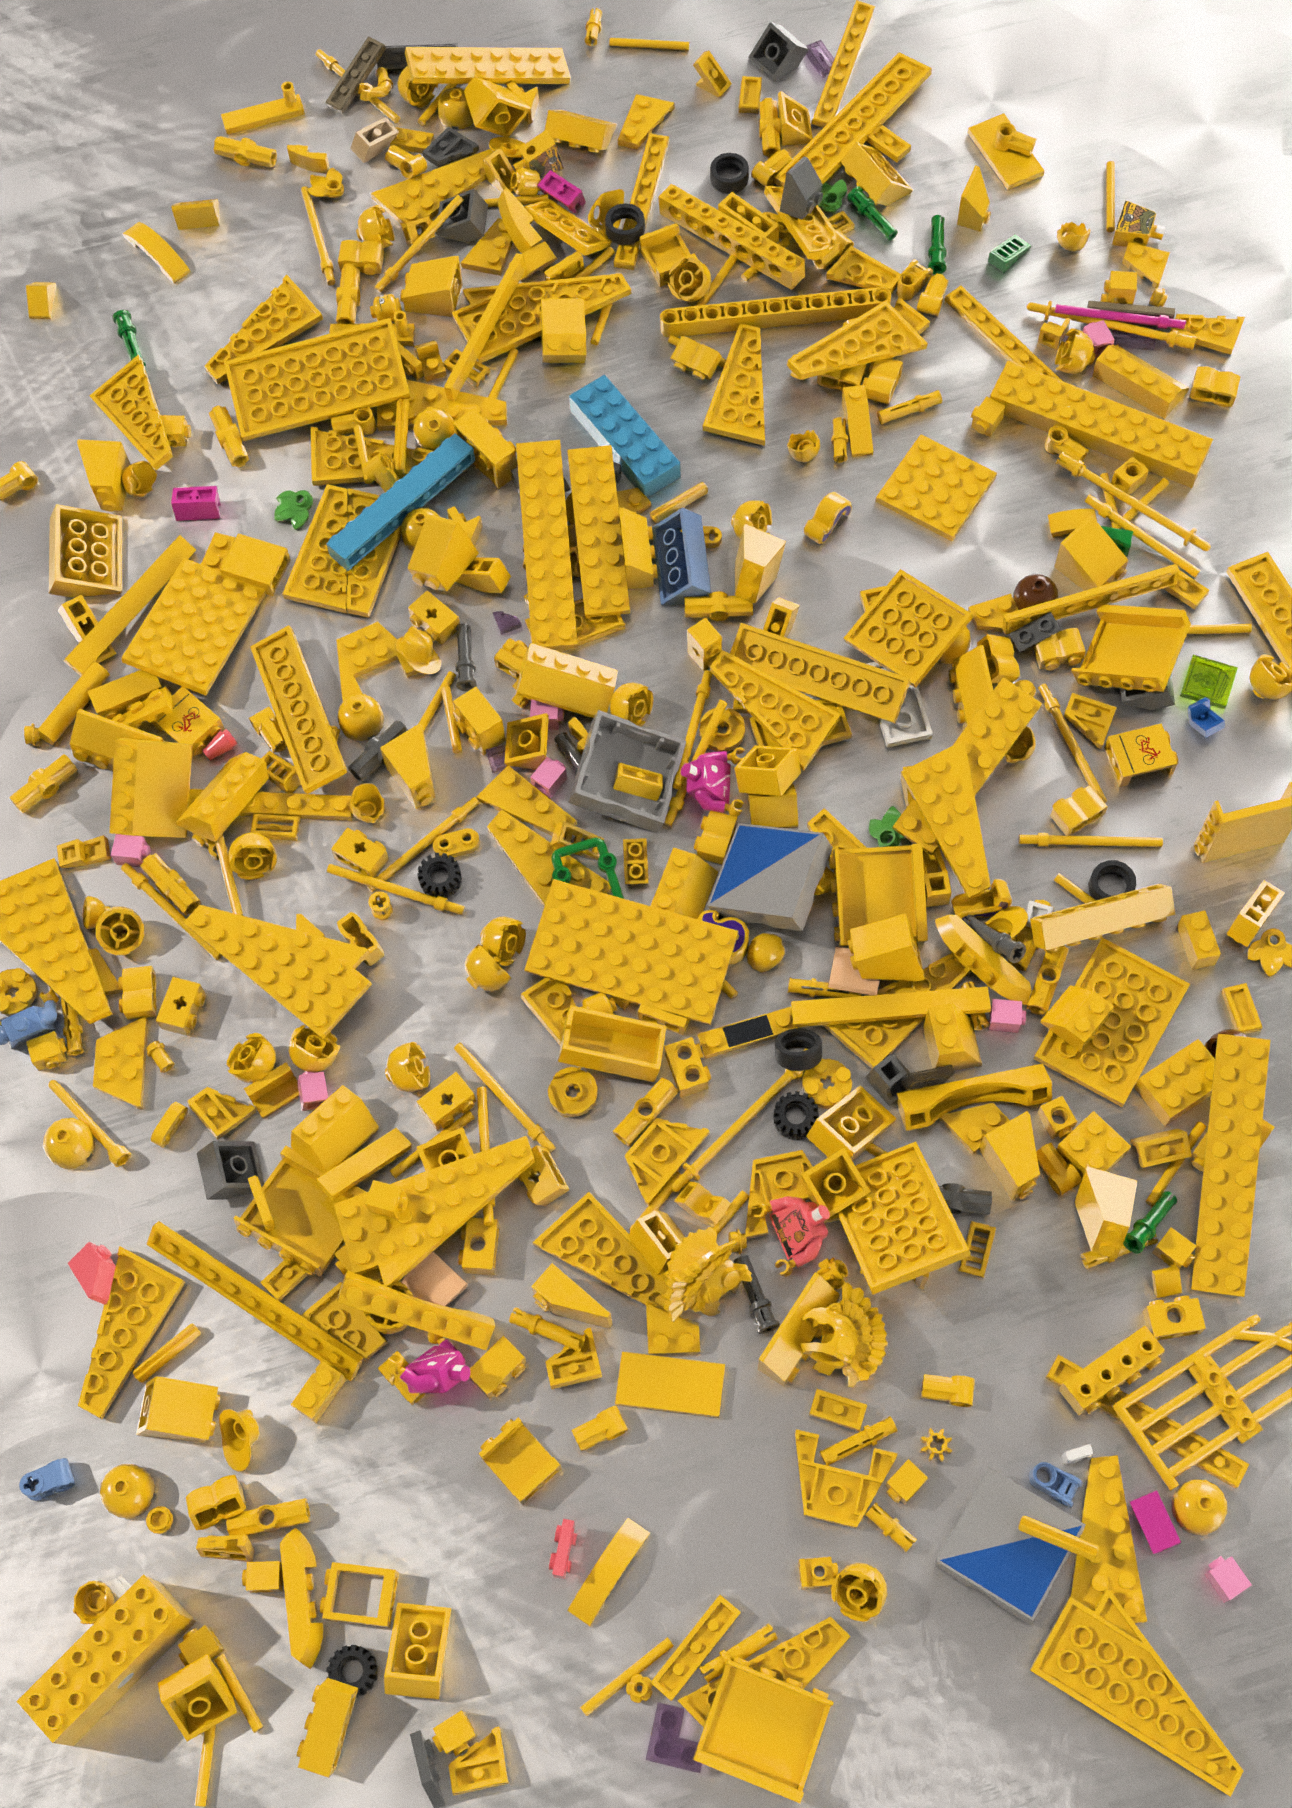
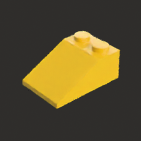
[541,299,587,363]
[806,1085,897,1162]
[531,1263,613,1329]
[384,1603,451,1699]

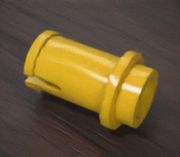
[146,1041,175,1073]

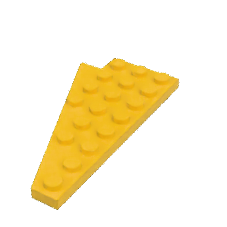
[452,273,632,363]
[0,858,113,1024]
[183,905,372,1039]
[334,1136,535,1288]
[1030,1589,1244,1797]

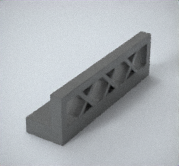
[377,43,458,69]

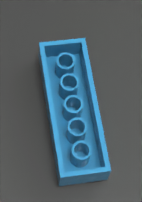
[569,374,681,498]

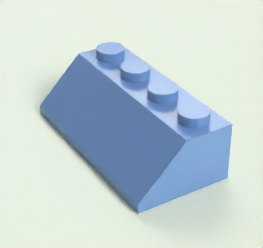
[652,507,712,606]

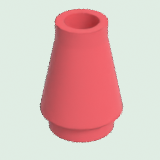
[202,729,238,761]

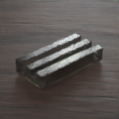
[899,1065,955,1092]

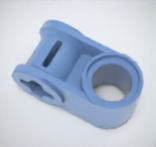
[19,1458,75,1501]
[1028,1462,1083,1508]

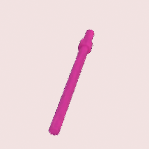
[1055,304,1186,329]

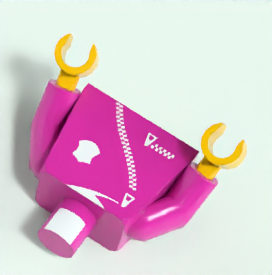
[681,747,745,817]
[386,1332,470,1393]

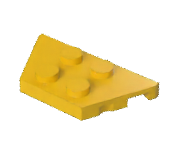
[93,1017,148,1109]
[624,1118,710,1206]

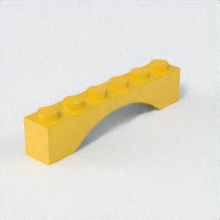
[901,766,952,907]
[897,1063,1052,1131]
[337,1271,495,1351]

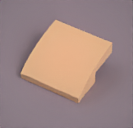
[828,946,880,995]
[401,1252,467,1307]

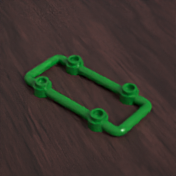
[551,838,624,899]

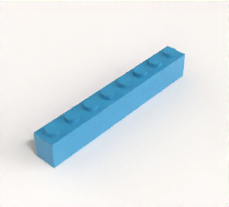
[326,433,475,571]

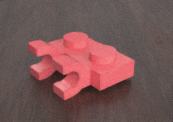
[549,1519,578,1579]

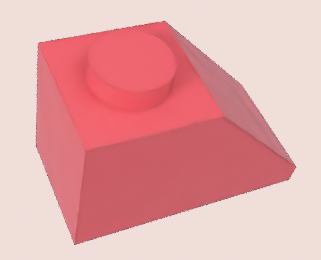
[68,1242,116,1305]

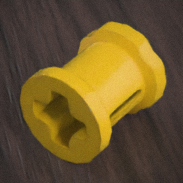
[368,891,393,920]

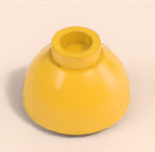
[83,896,110,929]

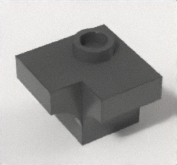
[865,1054,910,1106]

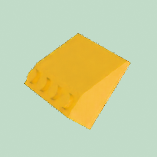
[49,504,122,597]
[109,738,193,838]

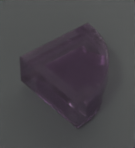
[492,611,522,635]

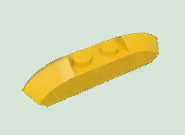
[935,914,1032,1005]
[280,1528,323,1669]

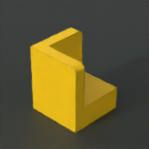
[1038,318,1071,350]

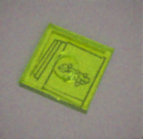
[1180,654,1238,710]

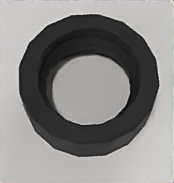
[710,153,749,194]
[605,203,645,245]
[1088,860,1137,900]
[775,1028,822,1071]

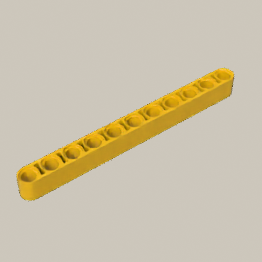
[660,287,891,338]

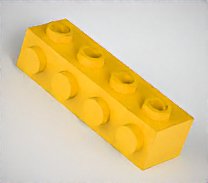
[1059,1325,1165,1416]

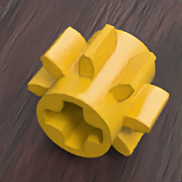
[816,1257,848,1290]
[920,1428,952,1462]

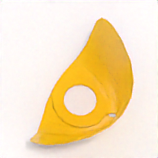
[588,189,624,238]

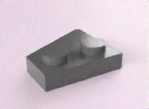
[422,126,479,167]
[410,1730,445,1808]

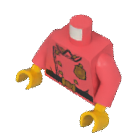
[751,1196,830,1277]

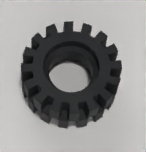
[417,853,462,898]
[773,1091,819,1140]
[326,1645,379,1698]

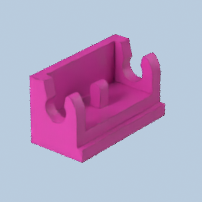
[537,170,586,213]
[171,486,221,521]
[1130,1490,1181,1554]

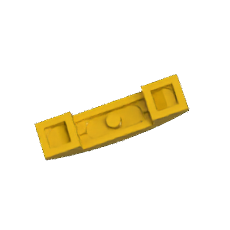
[123,222,190,284]
[567,1518,650,1626]

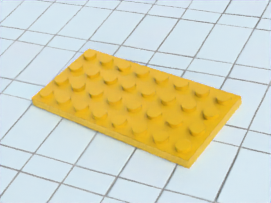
[224,318,411,441]
[524,879,739,1025]

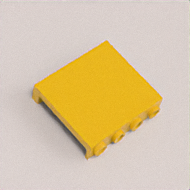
[1071,604,1191,692]
[1194,782,1292,863]
[829,844,928,946]
[233,1146,366,1277]
[693,1657,834,1803]

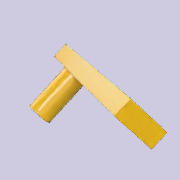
[221,82,305,135]
[329,311,415,346]

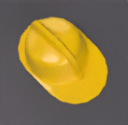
[395,626,441,675]
[984,906,1028,947]
[219,1409,259,1472]

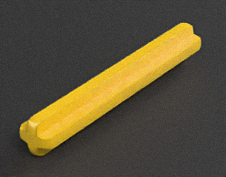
[393,398,409,475]

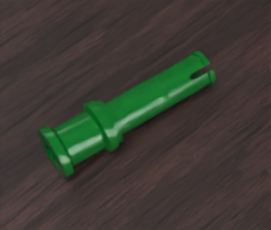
[847,186,898,241]
[928,215,947,275]
[112,310,146,367]
[1123,1191,1177,1254]

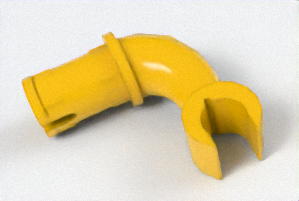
[358,67,393,101]

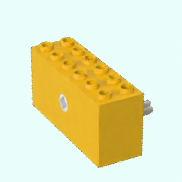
[16,1574,197,1746]

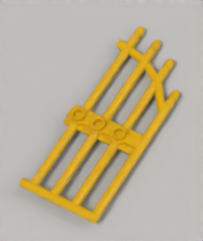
[1112,1314,1292,1491]

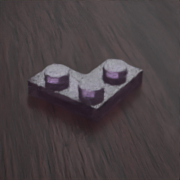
[646,1702,702,1773]

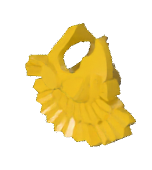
[664,1227,752,1322]
[800,1282,888,1387]

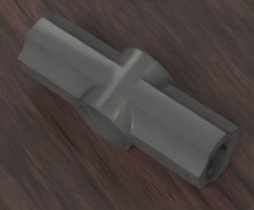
[348,720,408,782]
[938,1183,992,1215]

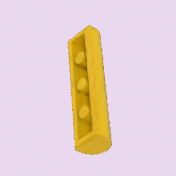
[38,661,110,745]

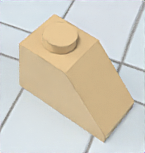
[350,117,399,163]

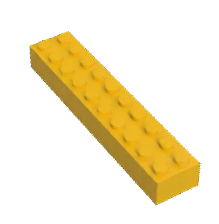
[990,361,1213,488]

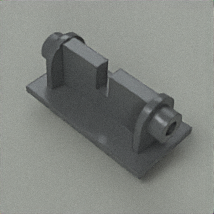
[1010,612,1061,652]

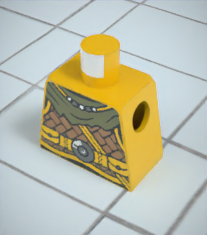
[513,129,564,178]
[1112,200,1166,247]

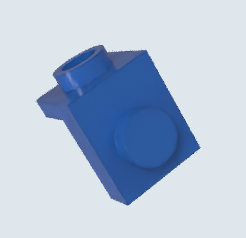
[1188,697,1225,738]

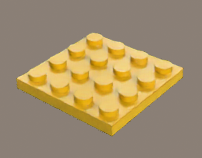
[875,434,997,541]
[843,569,973,688]

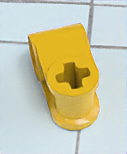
[896,259,933,300]

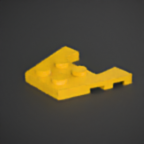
[336,621,420,701]
[745,1150,840,1240]
[795,1429,898,1529]

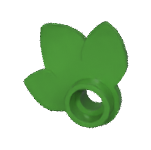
[818,179,847,212]
[274,490,313,530]
[869,806,905,847]

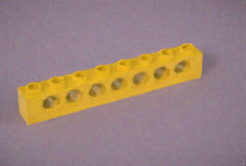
[658,184,805,290]

